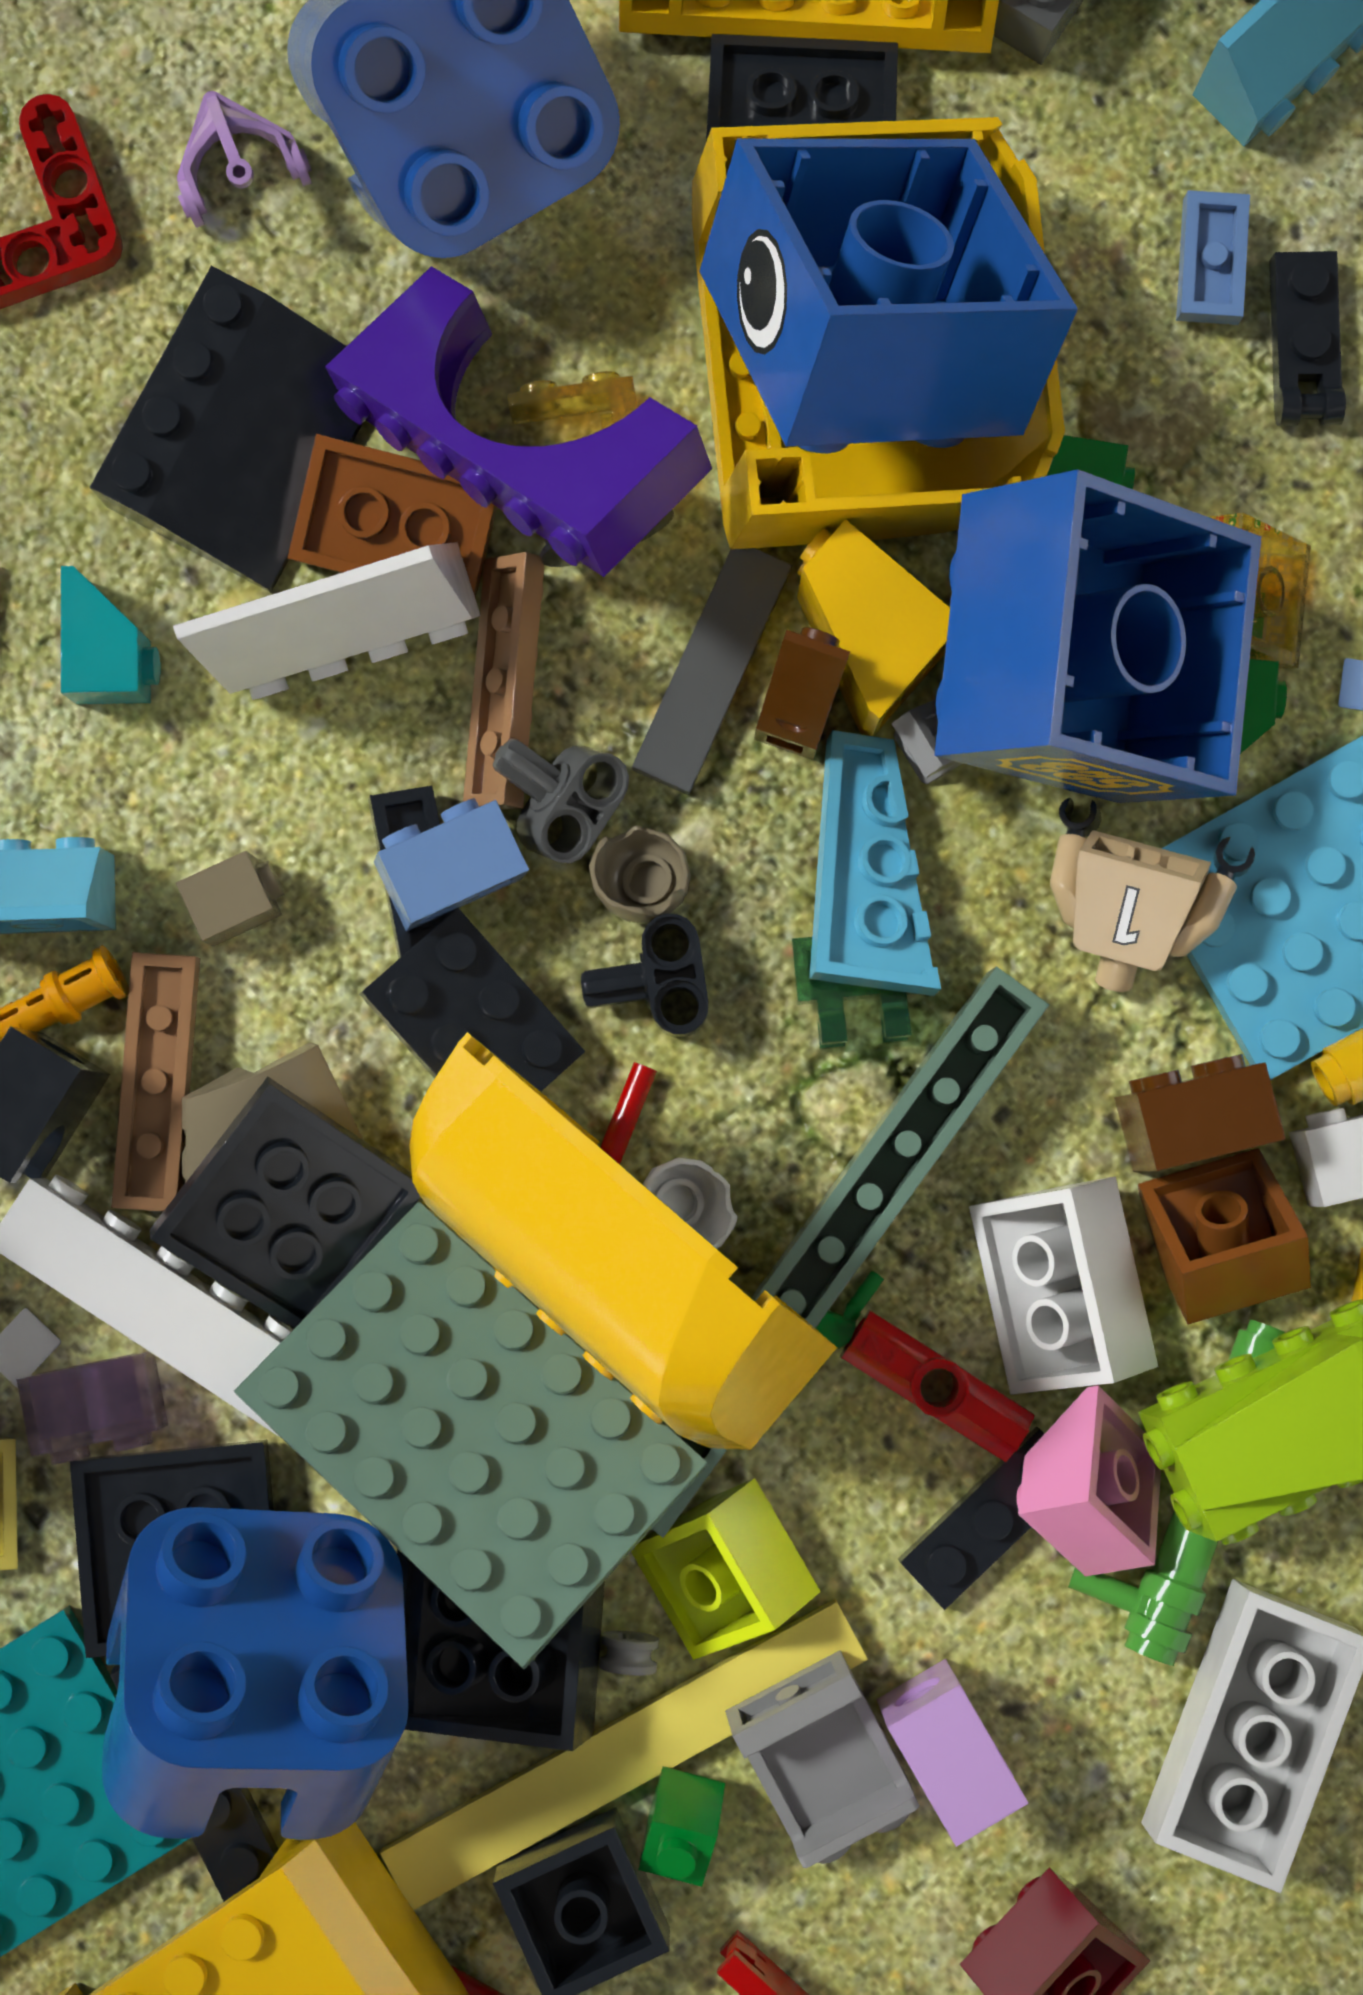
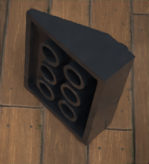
[90,265,363,593]
[397,1549,605,1751]

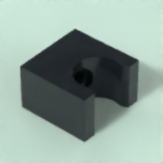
[0,1026,111,1183]

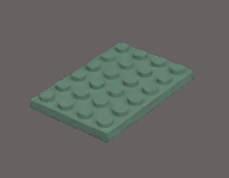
[234,1202,707,1670]

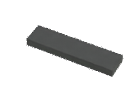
[632,548,792,795]

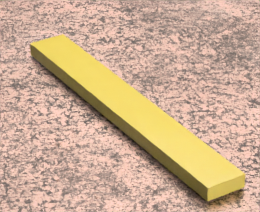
[380,1598,868,1910]

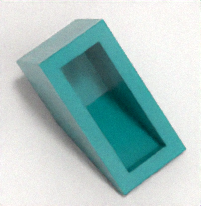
[61,566,161,704]

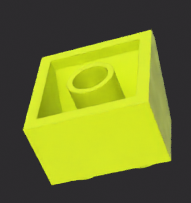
[631,1478,821,1660]

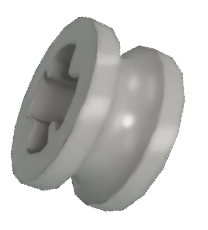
[599,1631,659,1676]

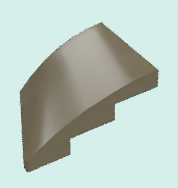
[182,1042,363,1183]

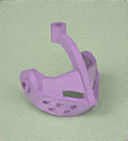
[177,91,312,228]

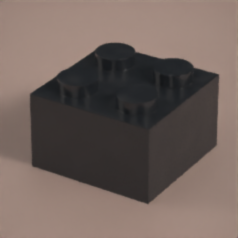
[492,1807,670,1995]

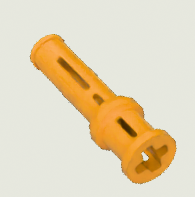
[0,945,129,1042]

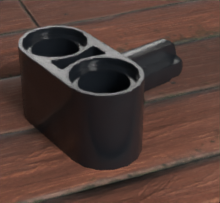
[580,913,709,1038]

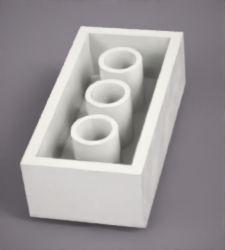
[1141,1579,1363,1893]

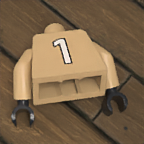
[1050,798,1255,992]

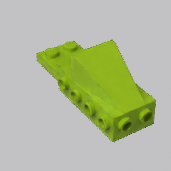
[1138,1299,1363,1545]

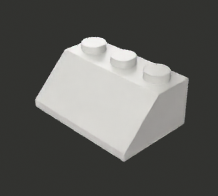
[969,1176,1158,1394]

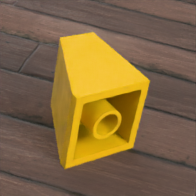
[797,519,950,736]

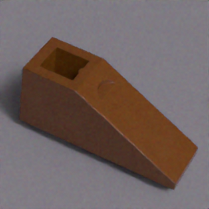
[754,627,850,760]

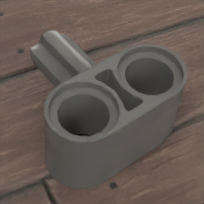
[493,738,629,863]

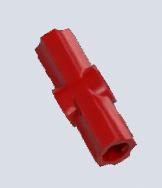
[840,1309,1035,1463]

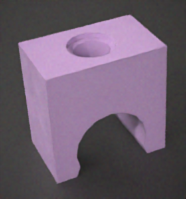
[877,1658,1029,1847]

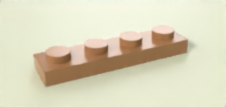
[463,552,544,810]
[111,952,201,1211]

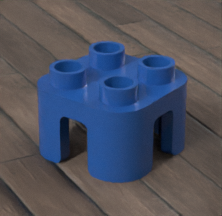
[287,0,620,258]
[102,1507,408,1840]

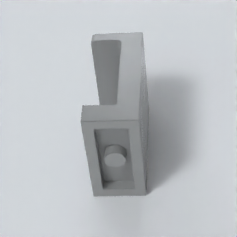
[725,1650,919,1868]

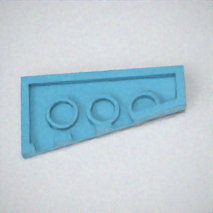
[809,730,941,996]

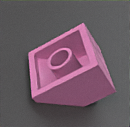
[1017,1385,1161,1577]

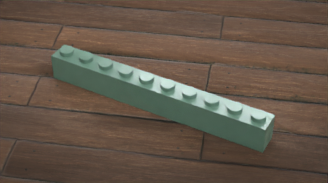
[652,966,1049,1538]

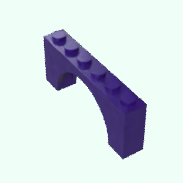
[325,266,712,577]

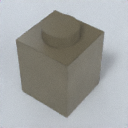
[176,851,285,947]

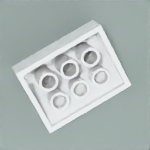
[173,542,481,700]

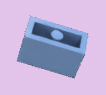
[374,798,529,932]

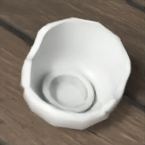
[643,1157,738,1249]

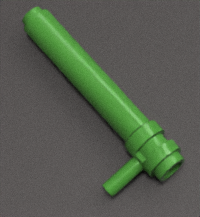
[1068,1319,1286,1666]

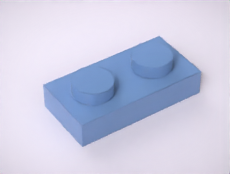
[1176,190,1250,325]

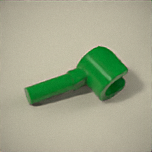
[815,1270,884,1349]

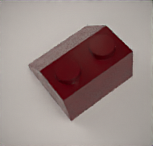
[959,1867,1151,1995]

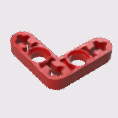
[0,94,123,309]

